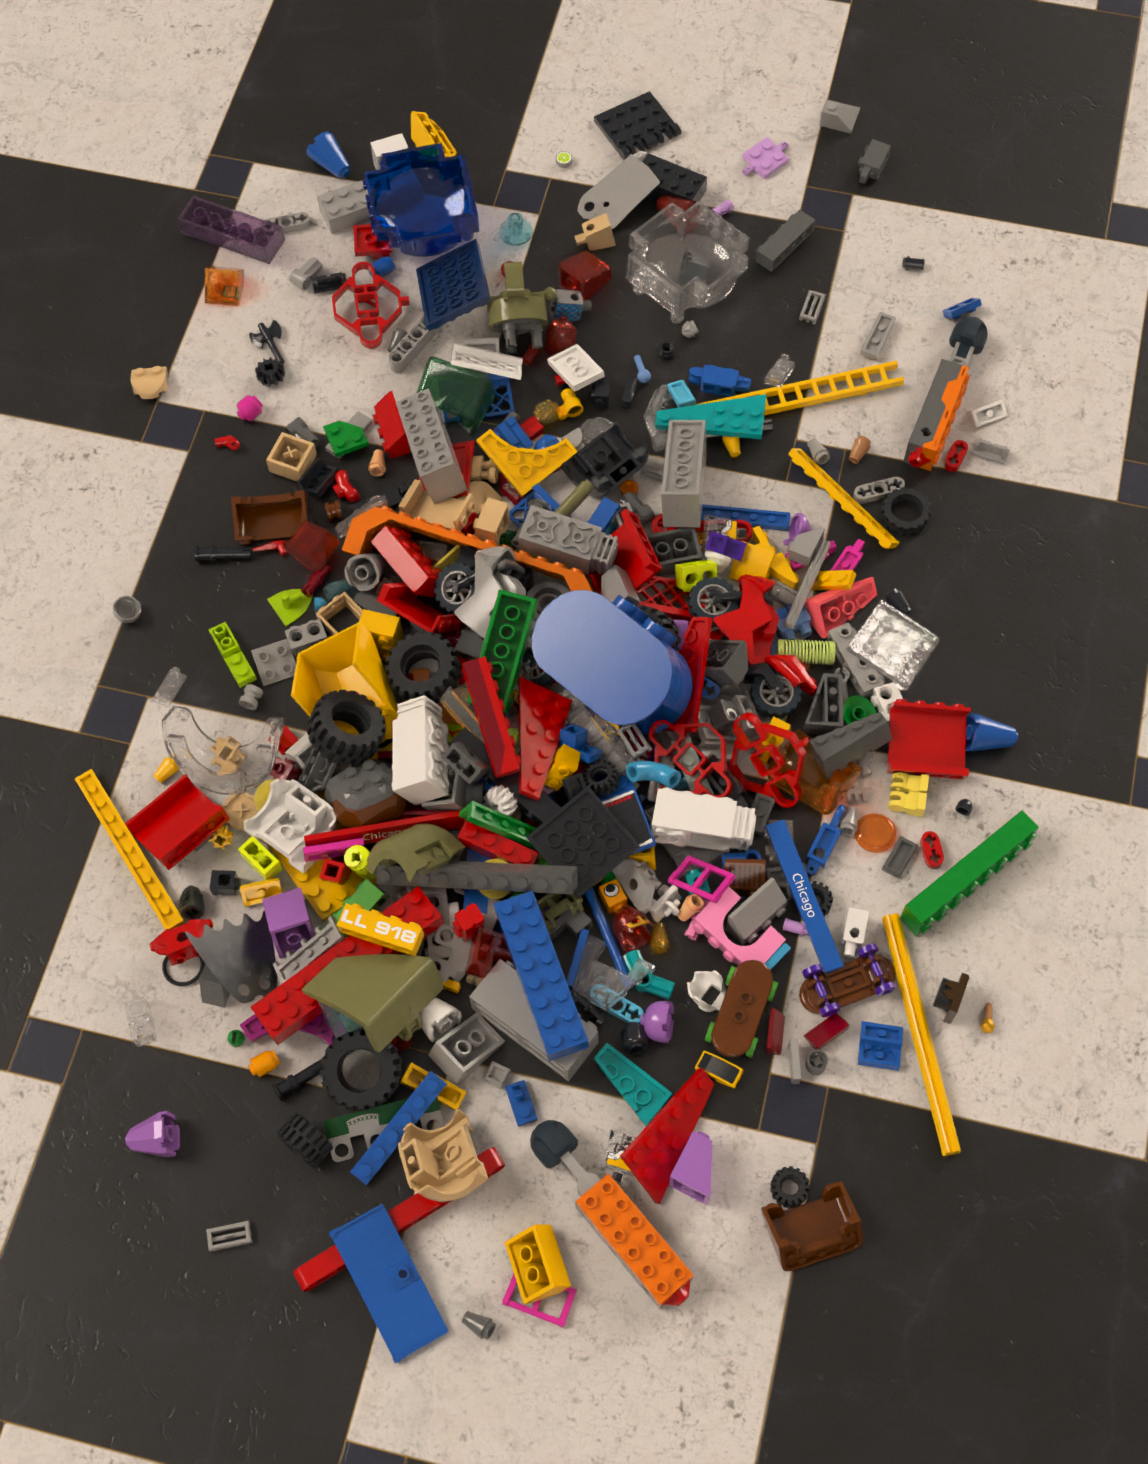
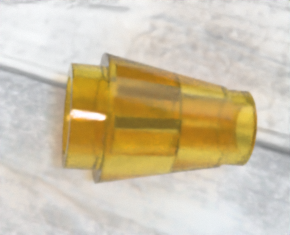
[650,923,670,954]

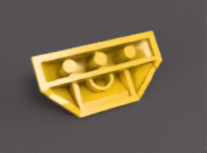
[411,111,457,161]

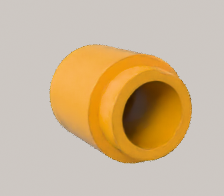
[248,1050,280,1078]

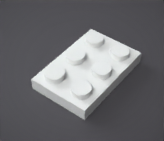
[547,344,605,392]

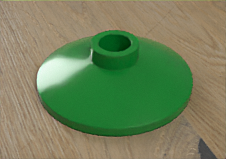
[843,695,876,725]

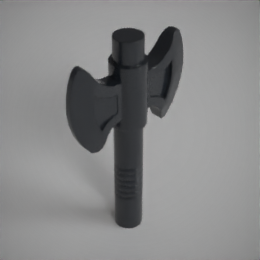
[249,320,285,364]

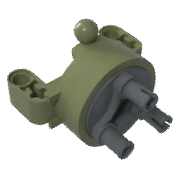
[479,261,557,355]

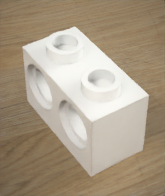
[870,682,903,724]

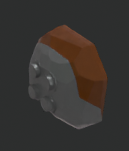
[324,759,409,828]

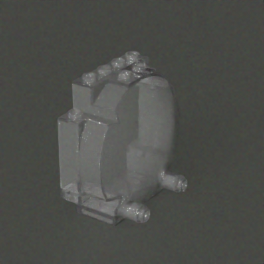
[626,201,750,323]

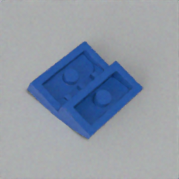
[857,1021,903,1071]

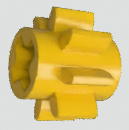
[208,825,234,850]

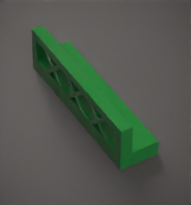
[459,801,537,849]

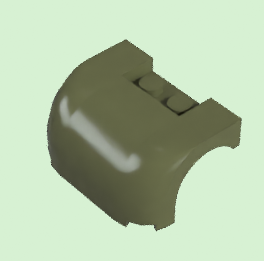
[366,823,465,882]

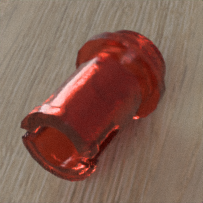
[522,344,541,366]

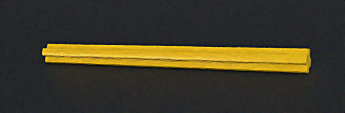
[882,913,961,1156]

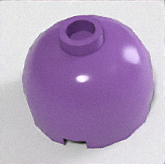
[640,1001,674,1043]

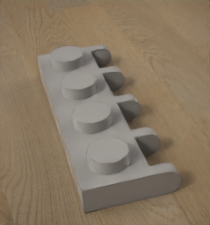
[273,915,346,984]

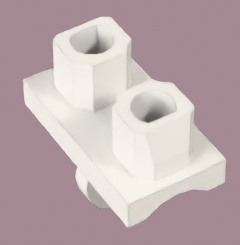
[649,884,682,923]

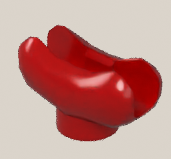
[332,470,360,502]

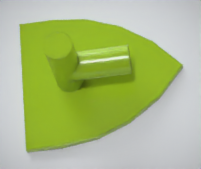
[267,589,313,626]

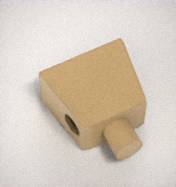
[575,213,616,251]

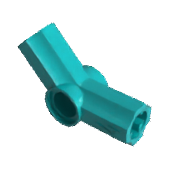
[623,950,675,1000]

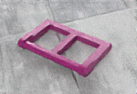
[668,855,736,903]
[502,1273,577,1328]

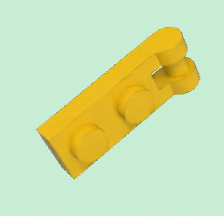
[811,570,856,590]

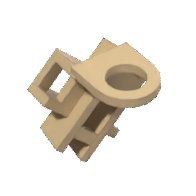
[210,736,247,776]

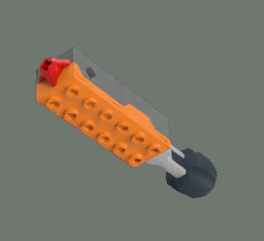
[904,316,988,471]
[530,1120,694,1309]

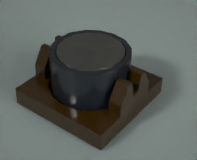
[933,973,969,1024]

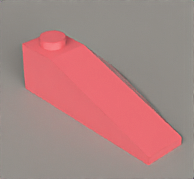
[804,577,877,638]

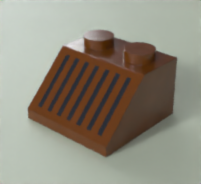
[723,859,765,898]

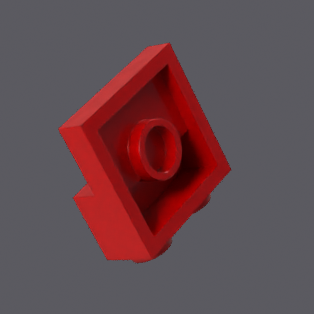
[353,223,393,260]

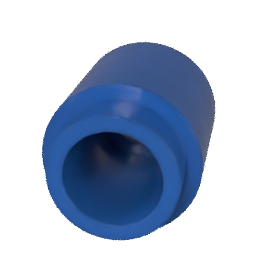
[369,256,395,278]

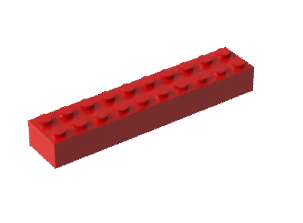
[250,886,444,1045]

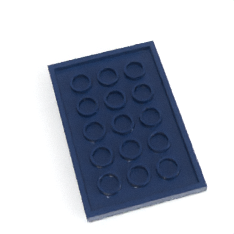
[416,239,491,331]

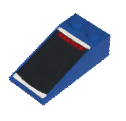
[598,775,656,855]

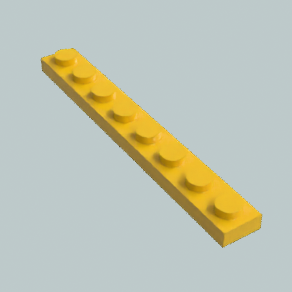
[788,448,900,549]

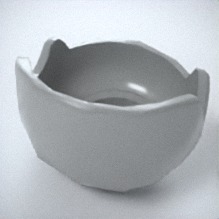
[113,595,141,624]

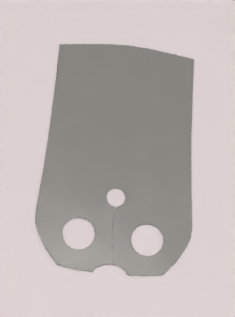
[577,154,660,229]

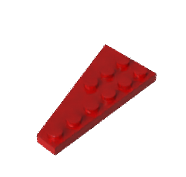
[663,617,712,733]
[517,677,573,801]
[620,1068,715,1204]

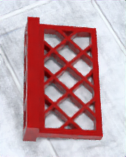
[636,576,706,625]

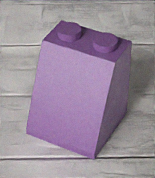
[262,887,315,959]
[669,1131,712,1205]

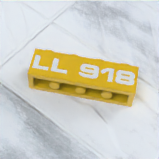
[336,903,424,956]

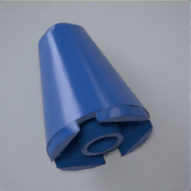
[306,131,351,178]
[965,713,1018,751]

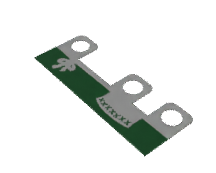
[323,1097,444,1162]

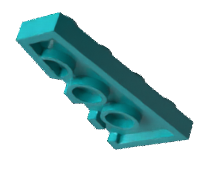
[594,1043,672,1127]

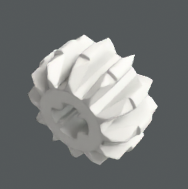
[483,785,518,817]

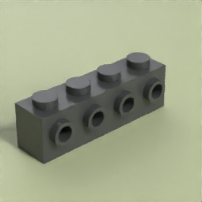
[756,209,815,272]

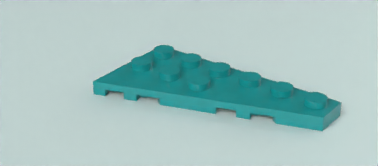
[655,394,766,440]

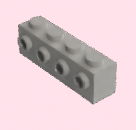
[827,622,885,698]

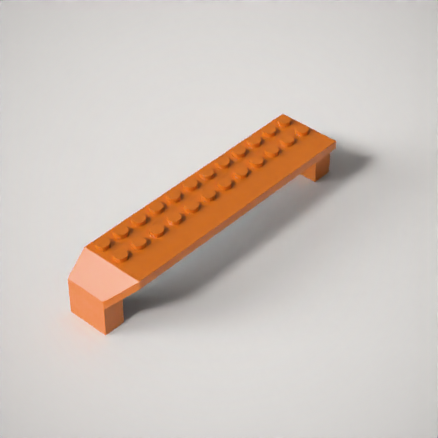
[342,506,596,592]

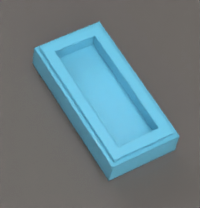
[667,380,696,408]

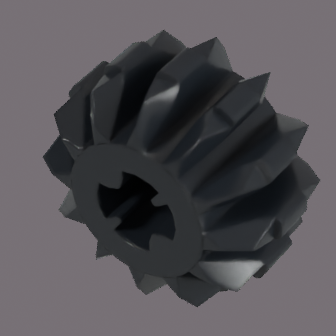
[255,356,285,387]

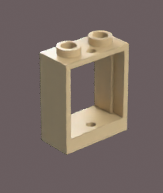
[316,592,363,636]

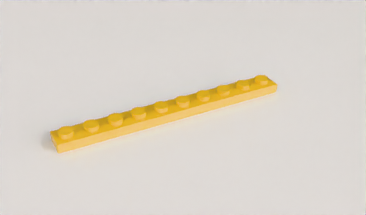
[75,769,185,930]

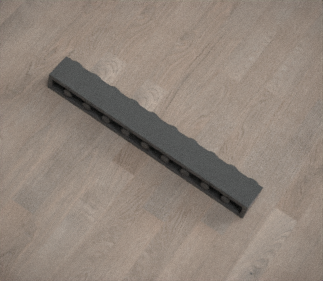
[376,861,578,894]

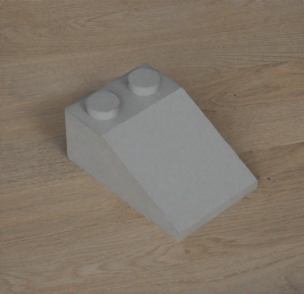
[428,1012,505,1085]

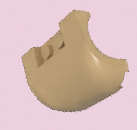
[398,1109,488,1202]

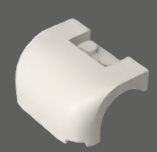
[244,779,336,874]

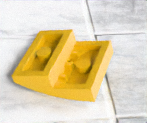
[729,541,776,581]

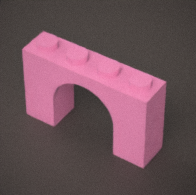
[691,887,786,966]

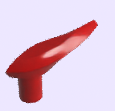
[252,540,288,556]

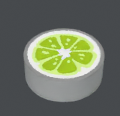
[556,151,572,168]

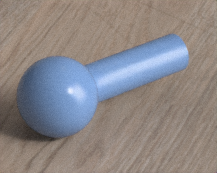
[634,355,651,383]

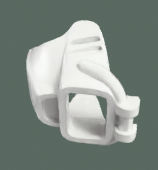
[687,970,726,1012]

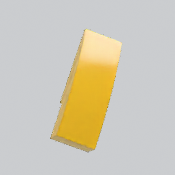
[399,1062,466,1110]

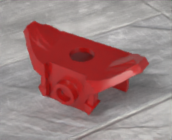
[149,919,214,966]

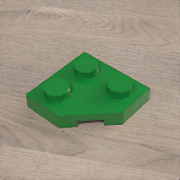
[323,420,369,457]

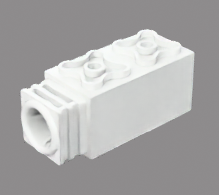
[392,695,449,805]
[651,788,756,852]

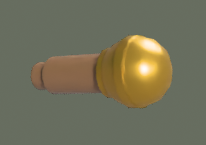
[980,1003,995,1033]

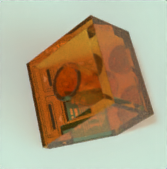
[205,266,244,306]

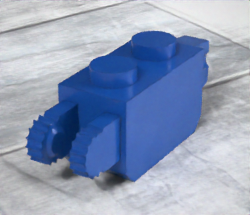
[688,365,751,397]

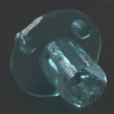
[500,213,533,246]

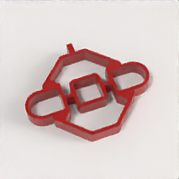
[332,262,409,349]
[729,712,809,808]
[649,720,733,798]

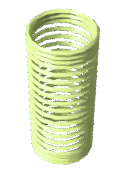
[777,639,835,665]

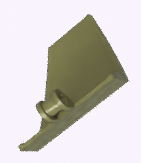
[302,954,444,1052]

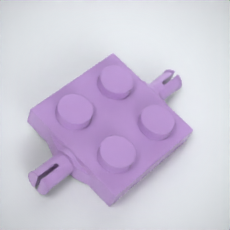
[742,137,789,179]

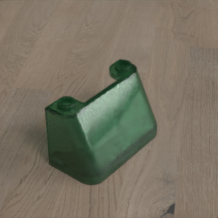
[416,356,496,429]

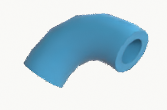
[626,761,681,789]

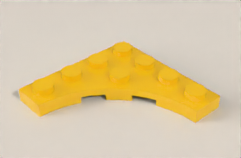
[476,429,578,497]

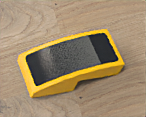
[695,1051,744,1089]

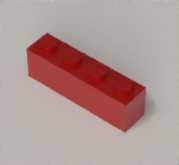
[457,819,539,865]

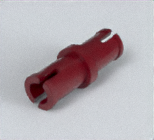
[301,563,332,597]

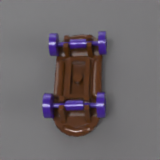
[799,943,896,1017]

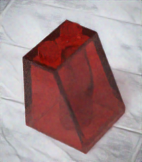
[558,250,611,300]

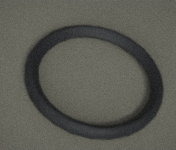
[162,956,205,986]

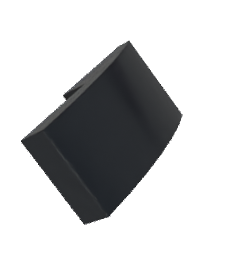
[446,420,478,447]

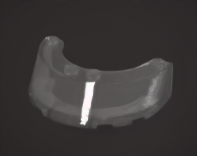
[162,706,284,795]

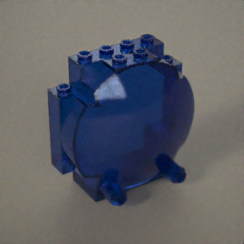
[362,143,479,257]

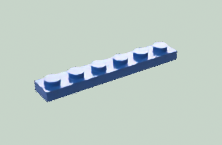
[350,1071,447,1185]

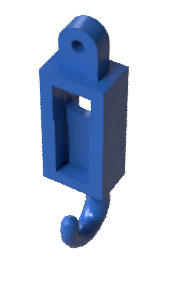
[806,804,846,876]

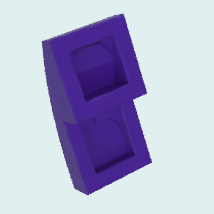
[705,531,747,561]

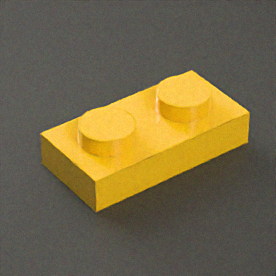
[240,877,283,907]

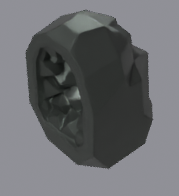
[179,885,205,920]

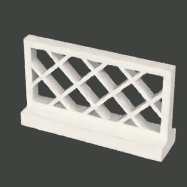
[451,343,523,380]

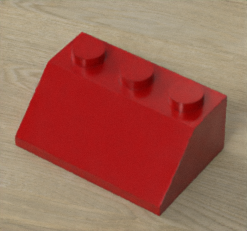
[372,391,410,459]

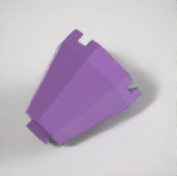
[125,1111,180,1157]

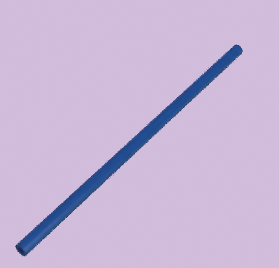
[548,794,634,989]

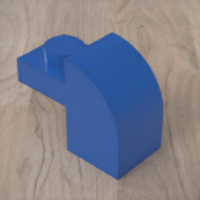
[559,724,602,763]

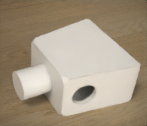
[841,907,869,957]

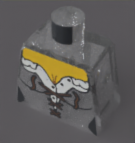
[703,515,746,551]
[606,1130,636,1185]

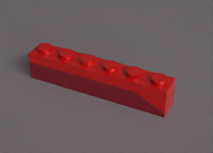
[462,657,522,779]

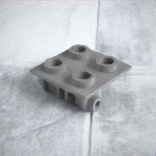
[251,639,296,686]

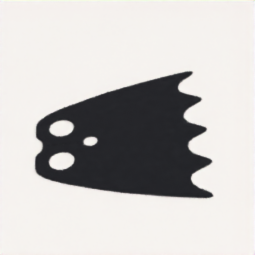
[186,910,277,1003]

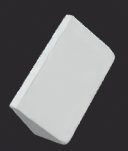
[967,399,1008,428]

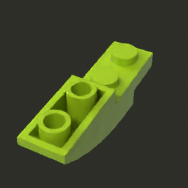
[209,622,257,688]

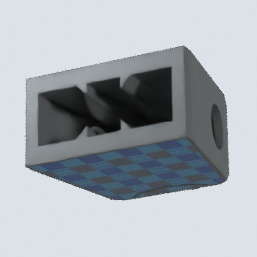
[550,289,591,324]

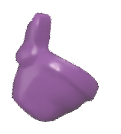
[783,513,812,546]

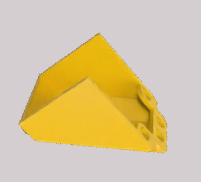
[291,621,398,744]

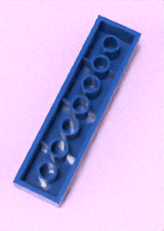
[494,890,589,1062]

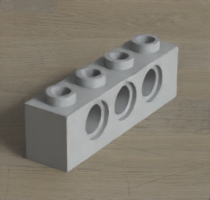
[422,887,452,965]

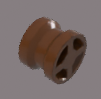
[324,500,343,521]

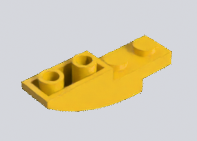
[752,526,799,591]

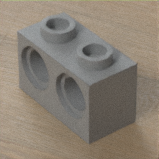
[285,619,327,658]

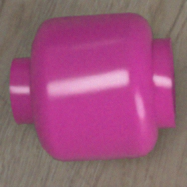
[236,395,263,421]

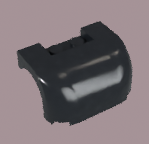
[560,422,649,497]

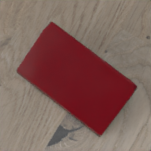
[765,1008,785,1055]
[804,1013,850,1050]

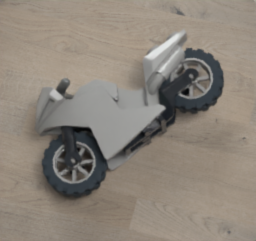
[434,546,555,687]

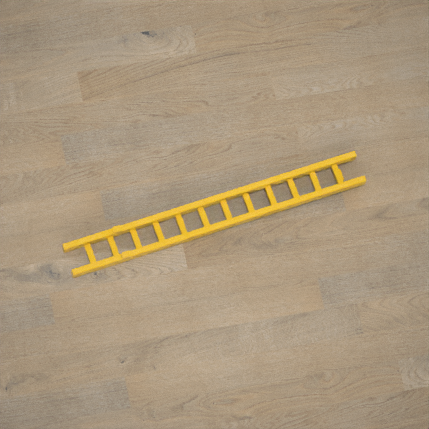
[696,360,904,416]

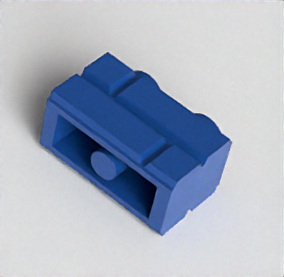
[493,416,534,449]

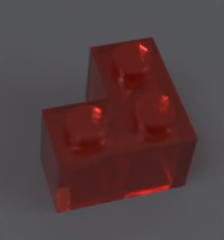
[465,927,512,978]

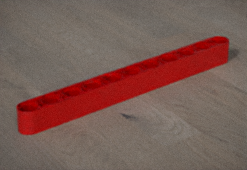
[293,1147,505,1292]

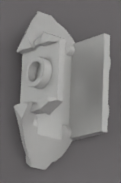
[612,859,662,914]

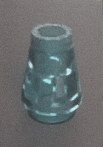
[323,579,352,601]

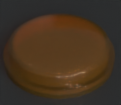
[854,813,896,853]

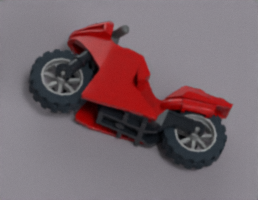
[688,574,818,719]

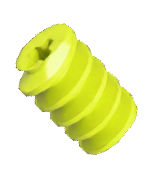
[344,845,376,880]

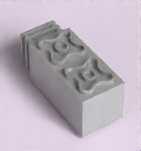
[518,505,619,575]

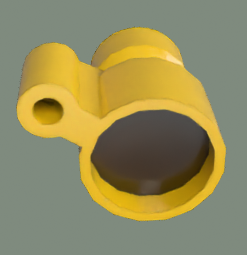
[556,388,583,420]

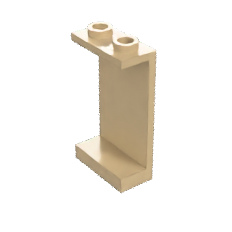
[398,479,476,531]

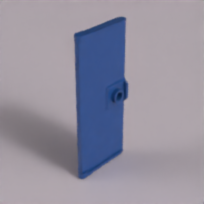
[329,1204,449,1363]

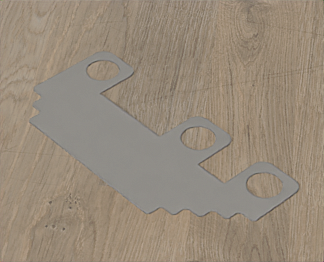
[429,888,500,982]

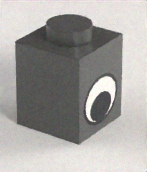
[708,699,741,731]

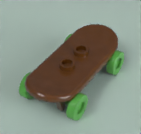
[705,960,778,1058]

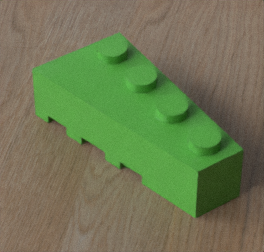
[322,879,390,937]

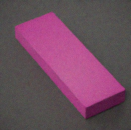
[303,838,364,862]

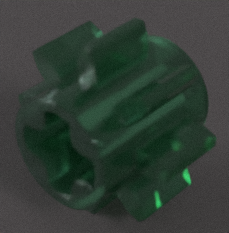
[499,530,519,550]

